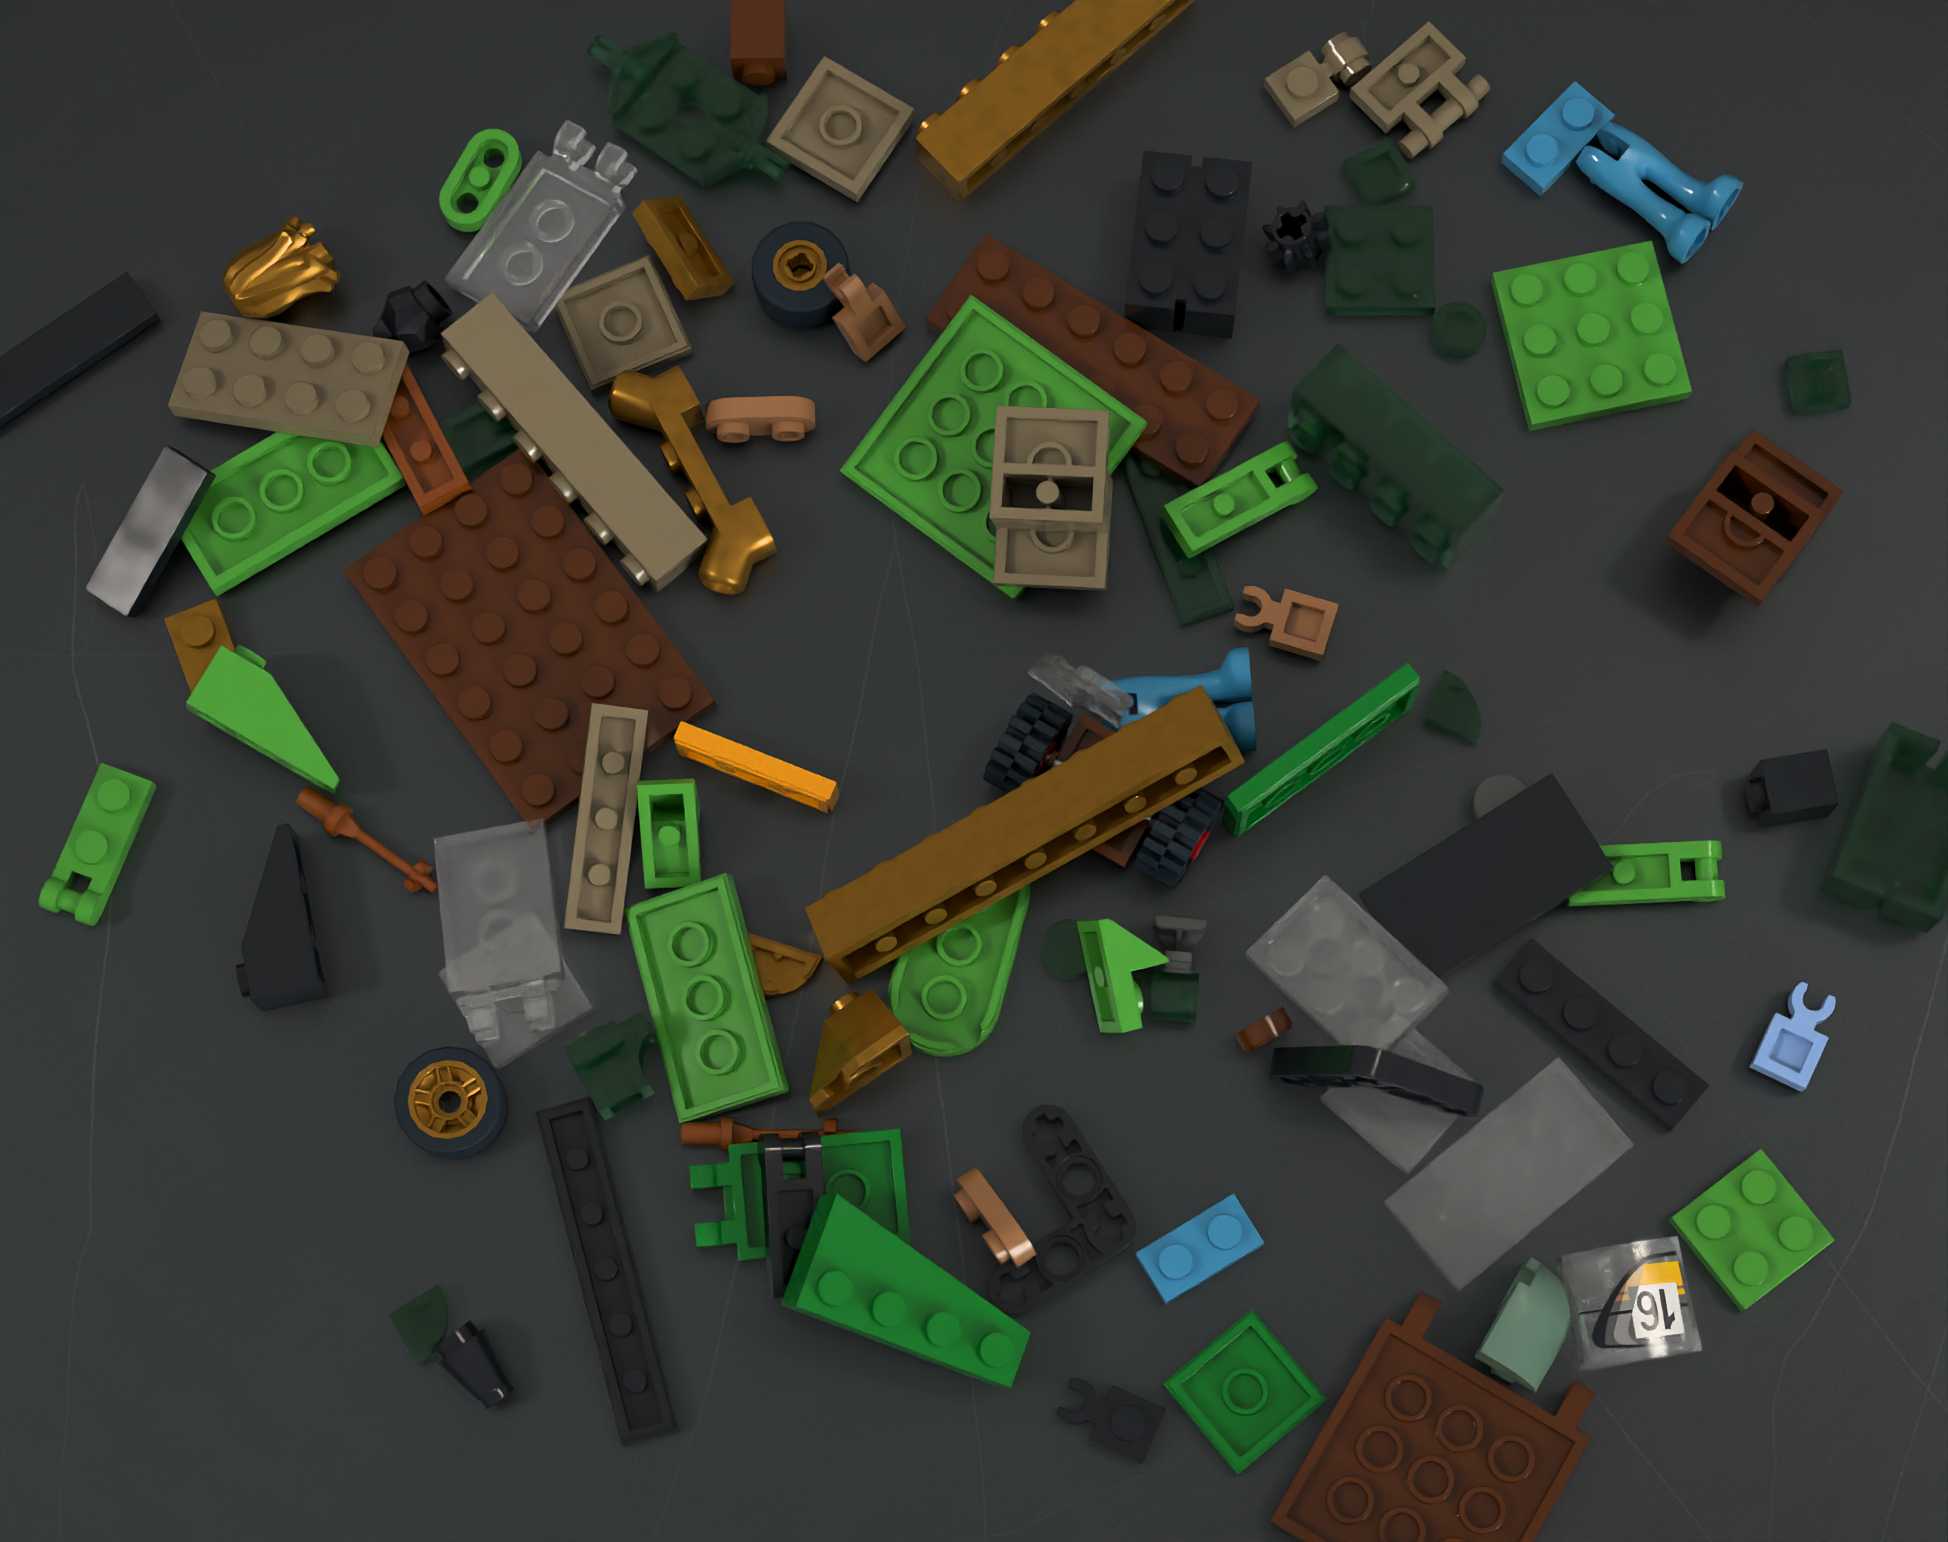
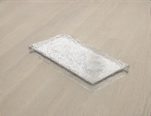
[1383,1057,1634,1293]

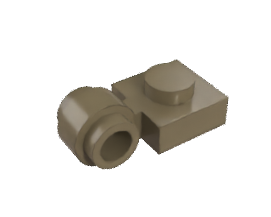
[1264,32,1372,128]

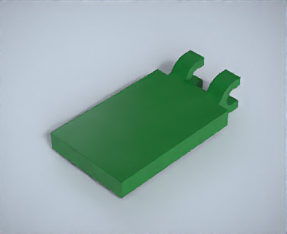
[689,1128,911,1261]

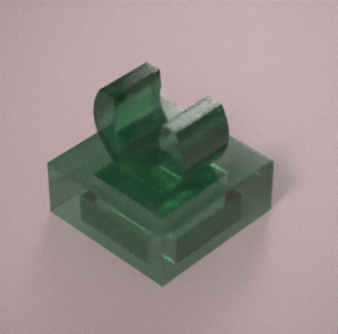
[1785,349,1852,415]

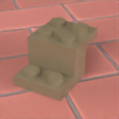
[989,405,1113,591]

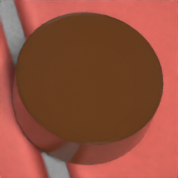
[1234,1007,1293,1053]

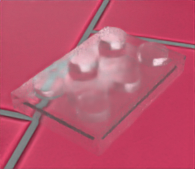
[1245,874,1449,1052]

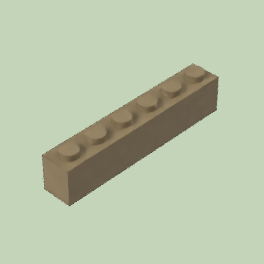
[441,292,708,593]

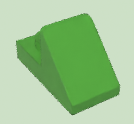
[637,778,702,889]
[1077,918,1170,1033]

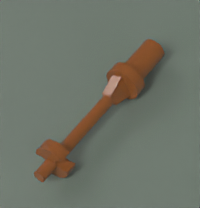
[296,785,440,894]
[681,1117,854,1151]

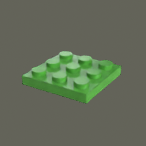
[1490,240,1692,431]

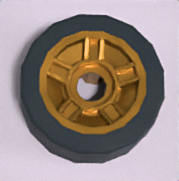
[394,1046,508,1160]

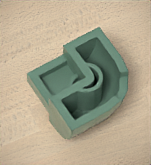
[1474,1256,1571,1393]

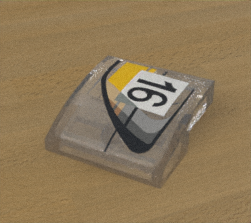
[1555,1236,1702,1372]

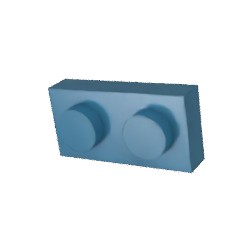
[1501,81,1615,197]
[1135,1193,1264,1305]

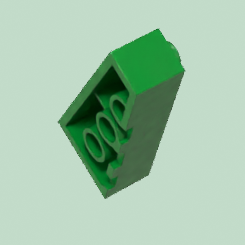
[781,1194,1031,1388]

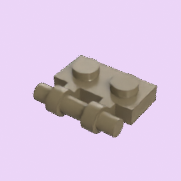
[1349,21,1491,159]

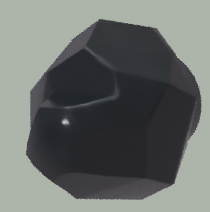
[372,280,452,353]

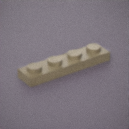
[563,703,648,935]

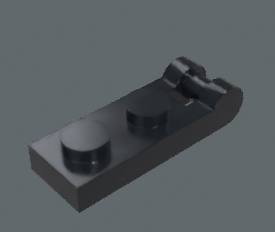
[757,1131,824,1298]

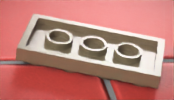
[168,311,409,447]

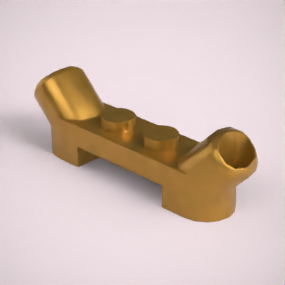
[608,365,778,596]

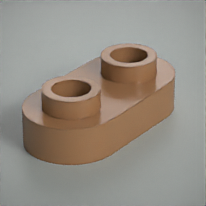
[705,396,816,443]
[953,1166,1037,1268]

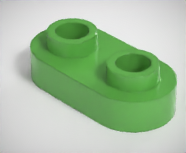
[439,129,522,232]

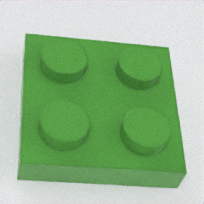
[1668,1149,1835,1313]

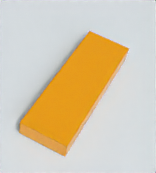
[673,721,840,814]

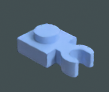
[1749,982,1836,1092]

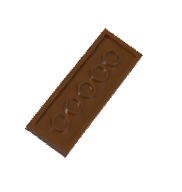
[926,234,1260,490]

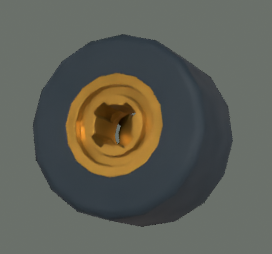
[752,221,851,328]

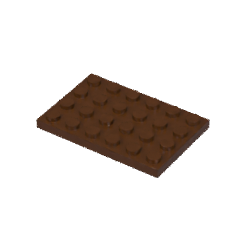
[343,449,716,835]

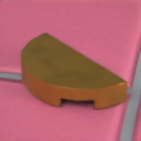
[748,933,824,999]

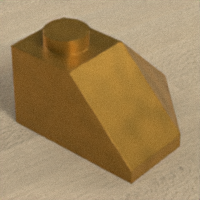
[809,988,912,1118]

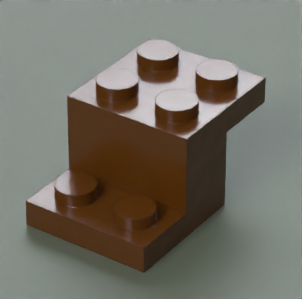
[1665,429,1844,607]

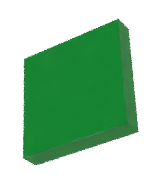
[1163,1309,1327,1476]

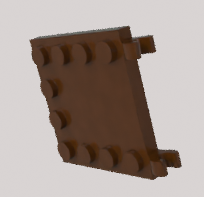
[1269,1291,1596,1542]

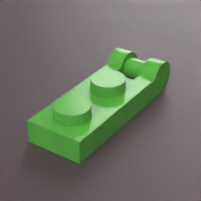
[1160,441,1318,559]
[39,763,157,926]
[1566,840,1726,907]

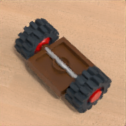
[983,692,1225,889]

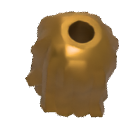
[222,215,340,319]

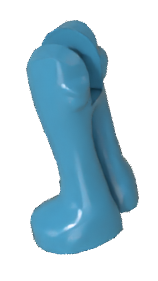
[1576,121,1744,264]
[1096,647,1256,751]

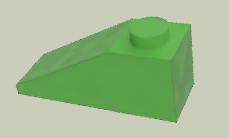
[186,645,340,795]

